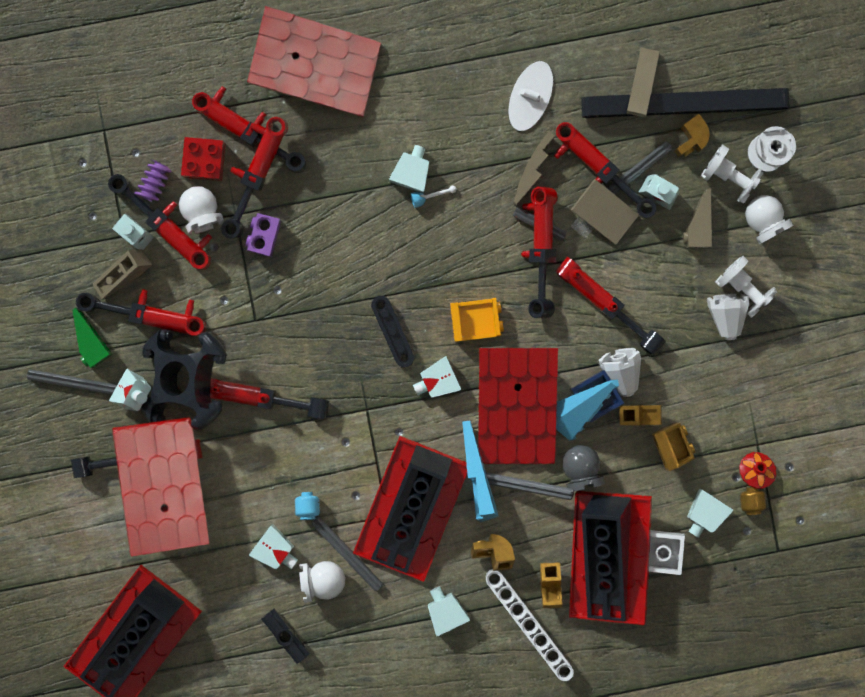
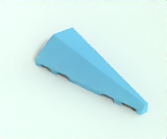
[556,379,619,441]
[463,421,498,522]

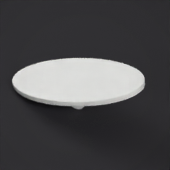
[509,61,553,131]

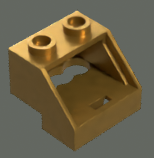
[652,422,696,471]

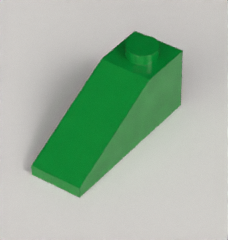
[72,307,113,368]

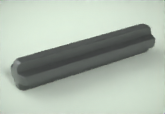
[513,207,567,241]

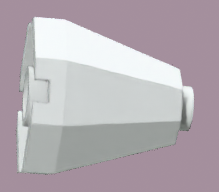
[707,294,749,340]
[599,348,641,397]

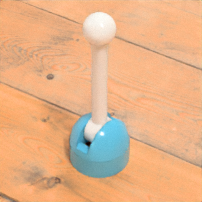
[410,186,457,208]

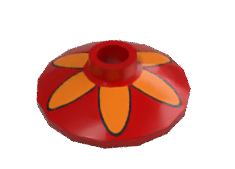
[739,452,776,489]

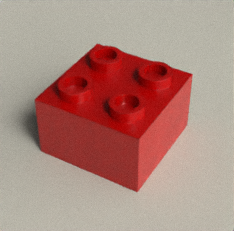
[181,137,226,181]

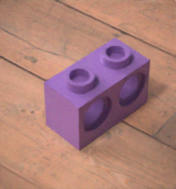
[245,213,281,257]

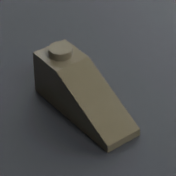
[682,189,712,249]
[93,249,152,299]

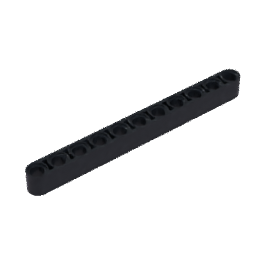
[581,88,790,118]

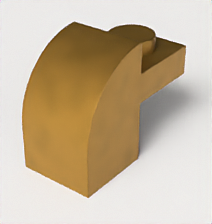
[674,114,710,157]
[619,405,662,425]
[471,534,515,571]
[540,562,562,609]

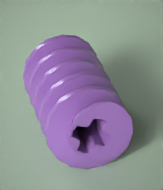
[134,159,172,202]

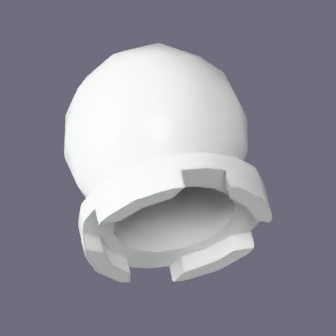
[179,187,224,235]
[745,195,794,244]
[299,561,345,603]

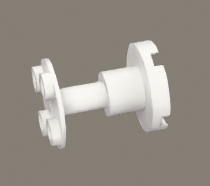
[748,126,796,172]
[701,144,763,203]
[715,256,777,318]

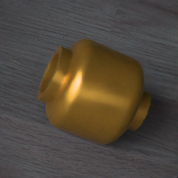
[740,487,766,515]

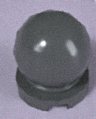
[563,445,605,491]

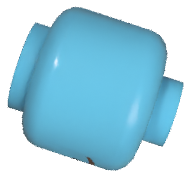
[295,492,320,520]

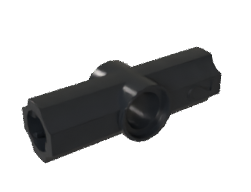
[261,608,310,664]

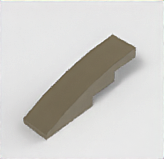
[627,47,660,117]
[513,131,555,206]

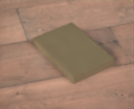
[571,179,639,245]

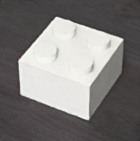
[649,530,685,575]

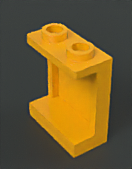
[450,298,504,342]

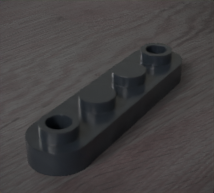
[371,296,414,367]

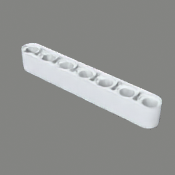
[486,569,574,681]

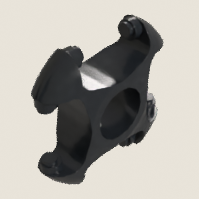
[140,329,228,430]

